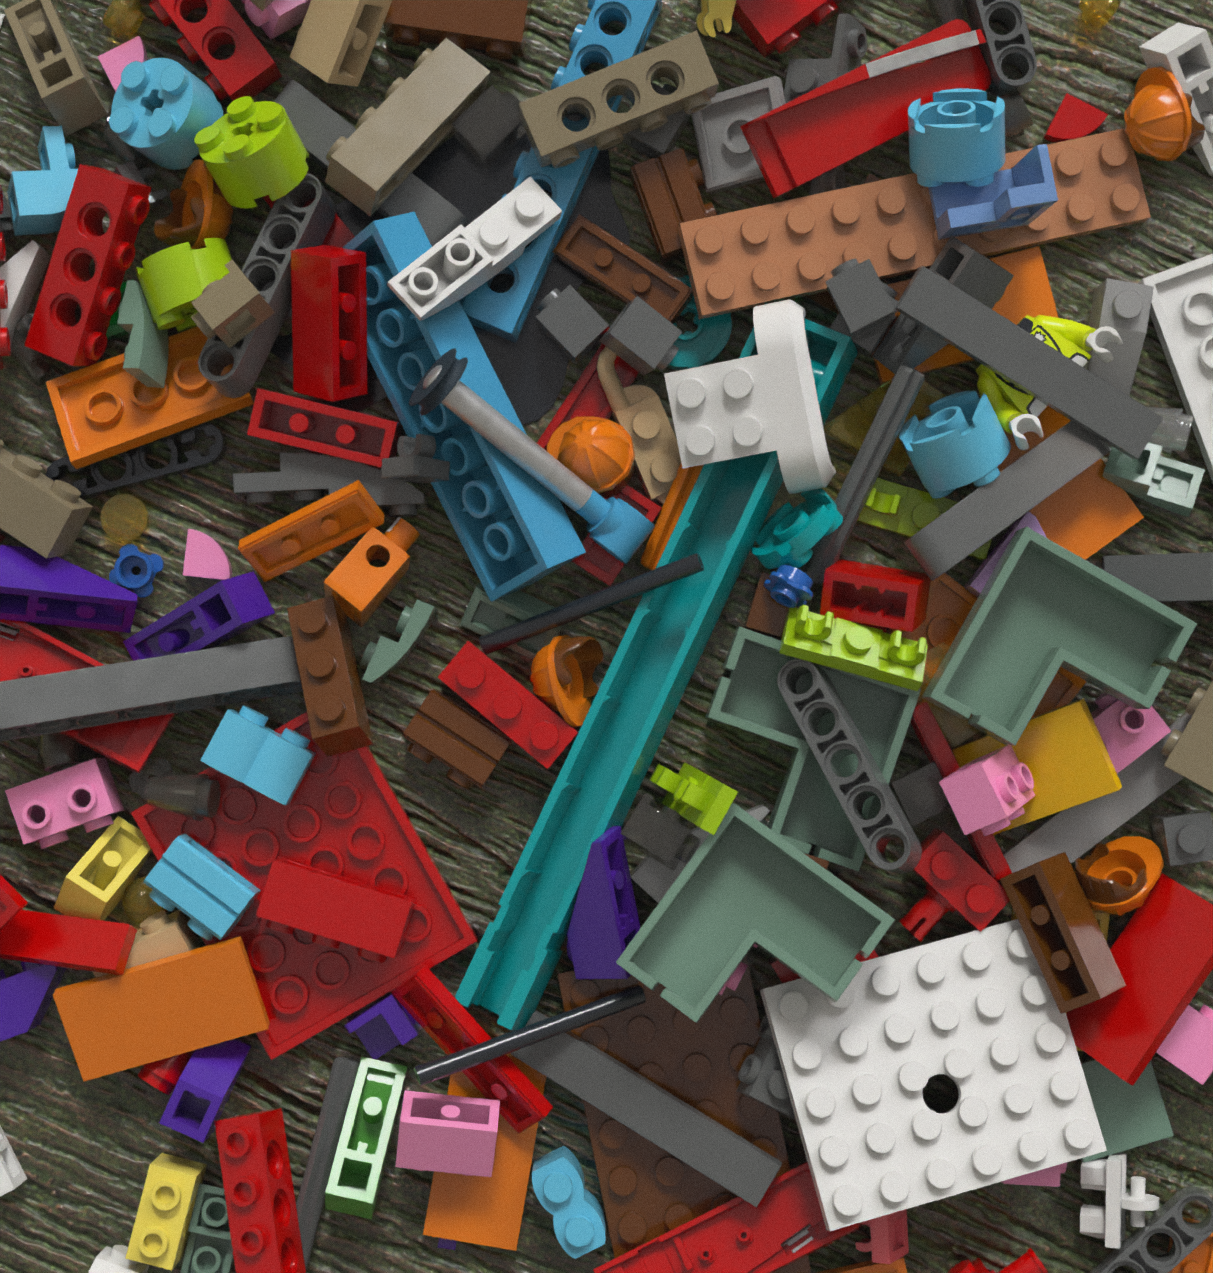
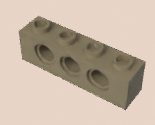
[519,30,719,169]

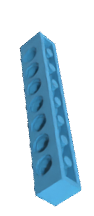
[459,0,662,343]

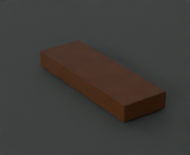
[552,214,694,324]

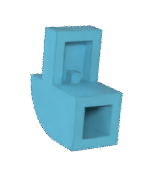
[7,126,78,236]

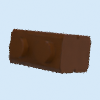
[630,148,717,263]
[402,688,513,790]

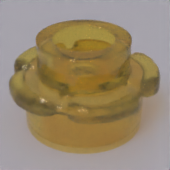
[102,0,145,38]
[1078,0,1121,29]

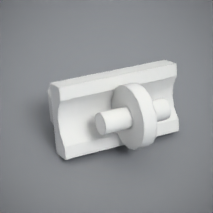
[1080,1152,1159,1249]

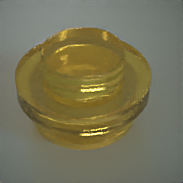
[101,494,149,541]

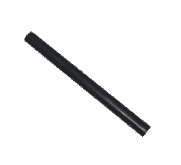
[479,553,704,655]
[414,985,646,1086]

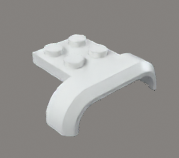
[664,299,836,494]

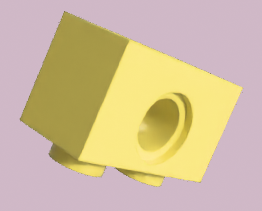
[125,1153,207,1271]

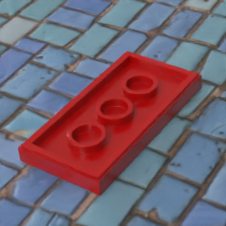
[1066,873,1213,1086]

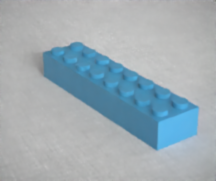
[342,212,586,602]

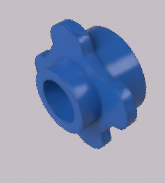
[109,544,164,598]
[763,565,814,608]

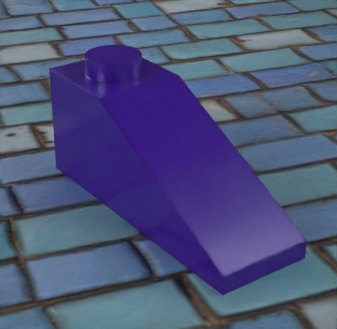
[0,545,137,633]
[123,571,275,661]
[567,826,640,979]

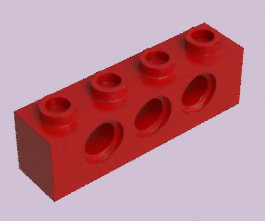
[148,0,282,102]
[24,164,152,366]
[214,1108,306,1273]

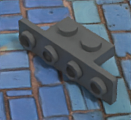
[784,14,868,195]

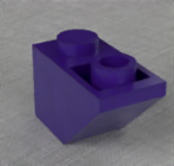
[0,962,67,1042]
[159,1038,252,1143]

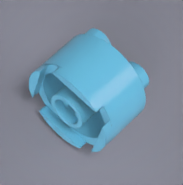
[109,58,223,170]
[908,88,1005,187]
[899,390,1011,499]

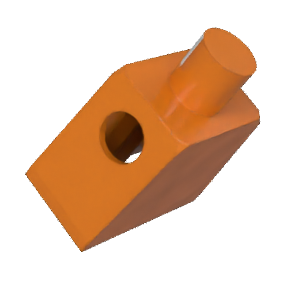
[324,517,420,628]

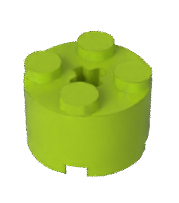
[194,96,309,208]
[135,238,232,333]

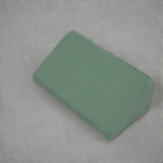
[460,581,563,660]

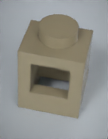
[191,260,275,348]

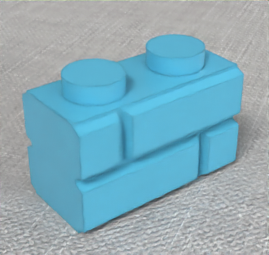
[144,834,261,940]

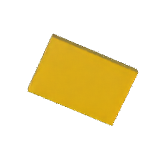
[952,698,1122,835]

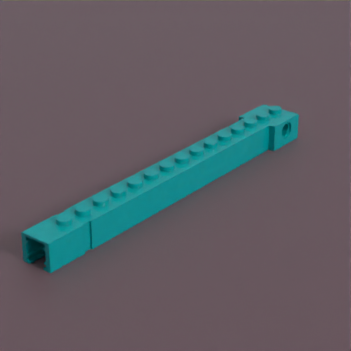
[455,303,858,1030]

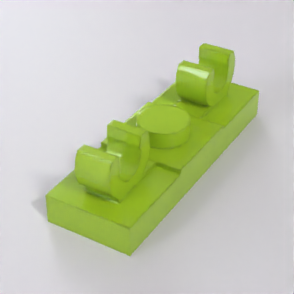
[857,478,992,560]
[779,605,928,691]
[649,762,738,835]

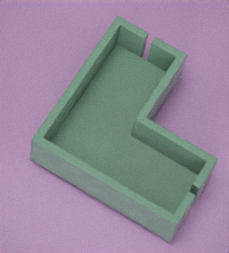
[922,527,1197,745]
[706,626,921,872]
[616,802,895,1023]

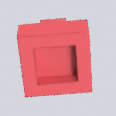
[855,1209,909,1264]

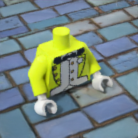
[976,315,1123,450]

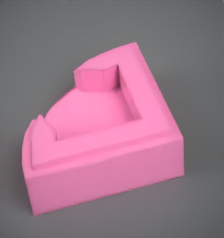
[98,36,147,92]
[183,529,232,580]

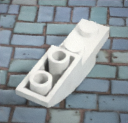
[387,176,562,321]

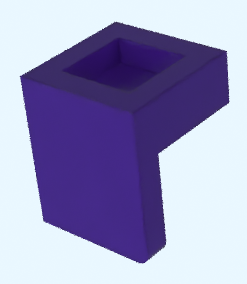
[345,993,422,1059]

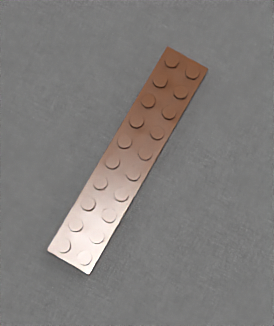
[677,128,1151,319]

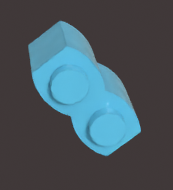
[200,705,316,805]
[532,1146,606,1259]

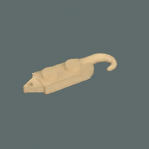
[597,346,681,505]

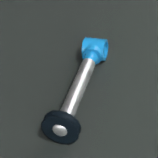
[409,348,655,564]

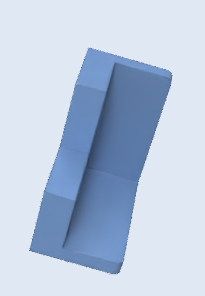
[928,144,1058,240]

